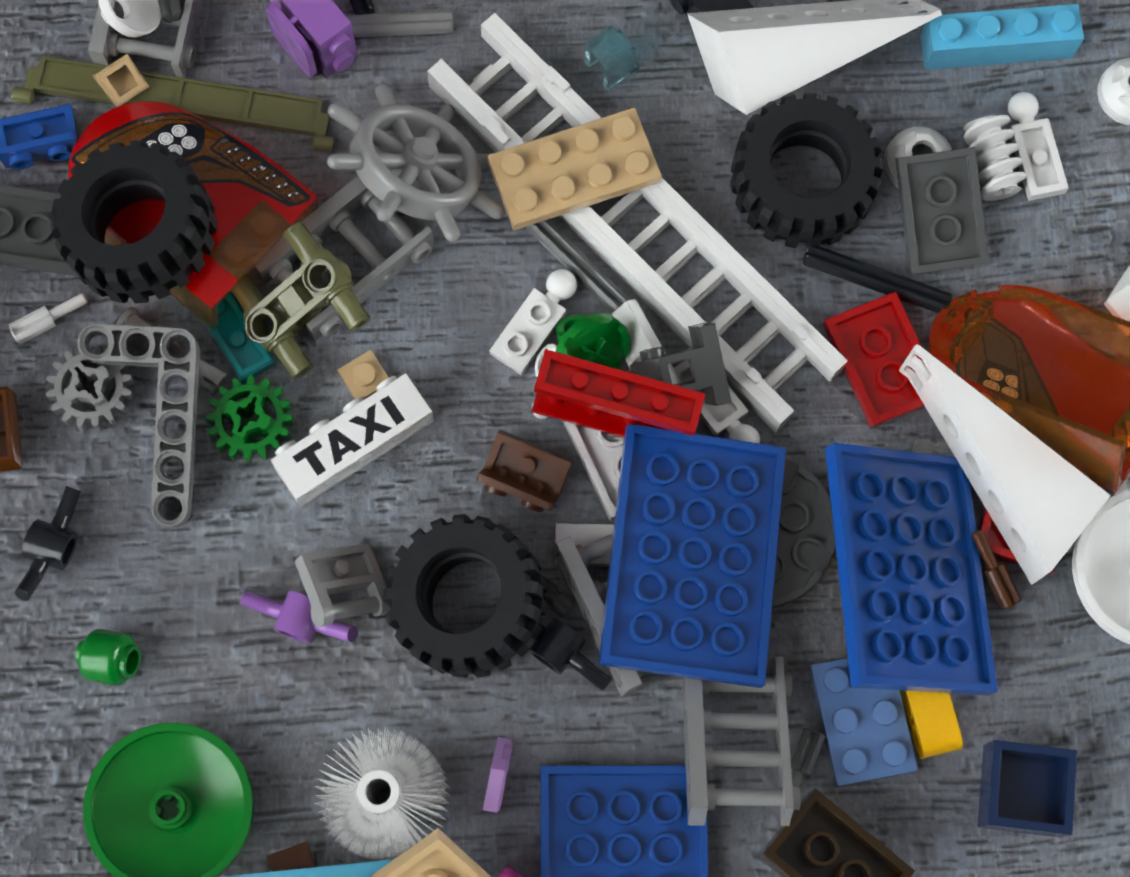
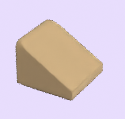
[92,54,149,107]

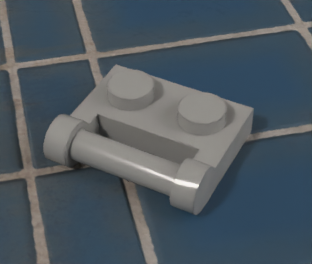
[294,543,390,627]

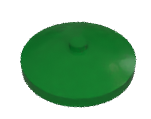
[83,723,254,877]

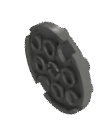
[772,458,835,609]

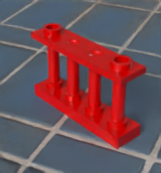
[531,349,706,438]

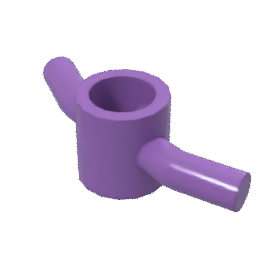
[240,589,358,644]

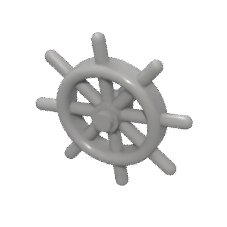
[327,84,505,242]

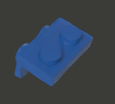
[0,104,79,170]

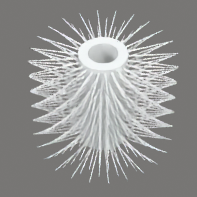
[315,727,450,860]

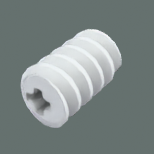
[963,115,1027,201]

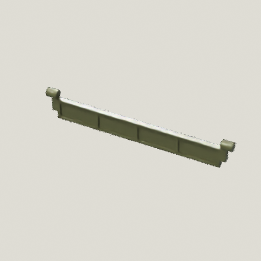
[11,55,335,152]

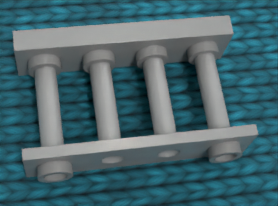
[88,0,203,78]
[251,176,434,341]
[551,534,643,697]
[682,656,801,826]

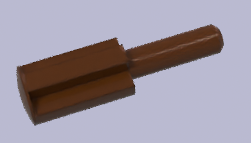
[971,529,1022,609]

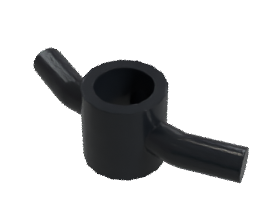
[15,486,81,601]
[529,618,612,691]

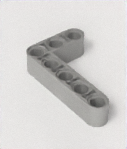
[77,324,200,528]

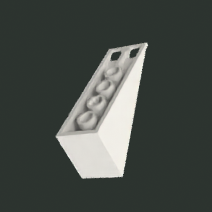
[687,0,942,115]
[899,344,1111,585]

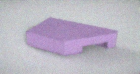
[483,737,514,815]

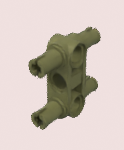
[230,222,371,379]

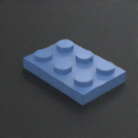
[809,658,918,788]

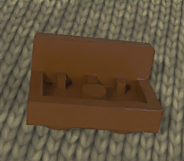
[477,430,574,512]

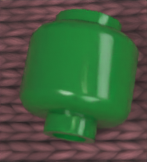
[75,629,141,686]

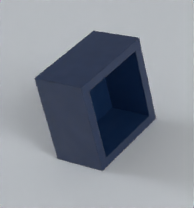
[977,740,1078,838]

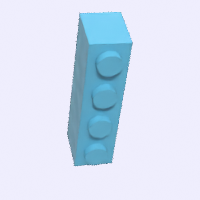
[920,4,1084,70]

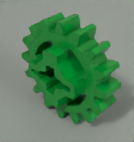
[205,375,294,464]

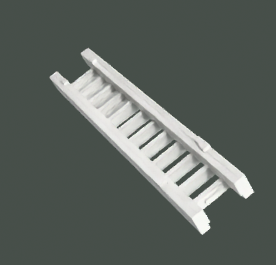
[427,13,848,434]

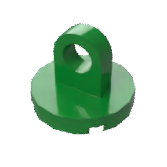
[556,313,631,369]

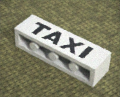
[270,373,434,508]

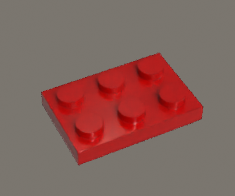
[823,292,926,429]

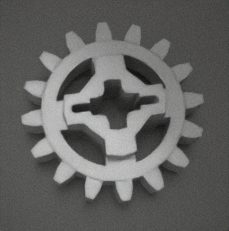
[45,344,135,432]

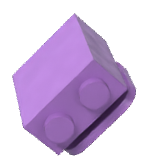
[265,0,357,78]

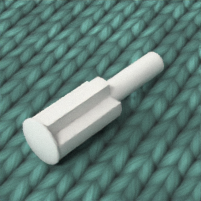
[8,293,88,345]

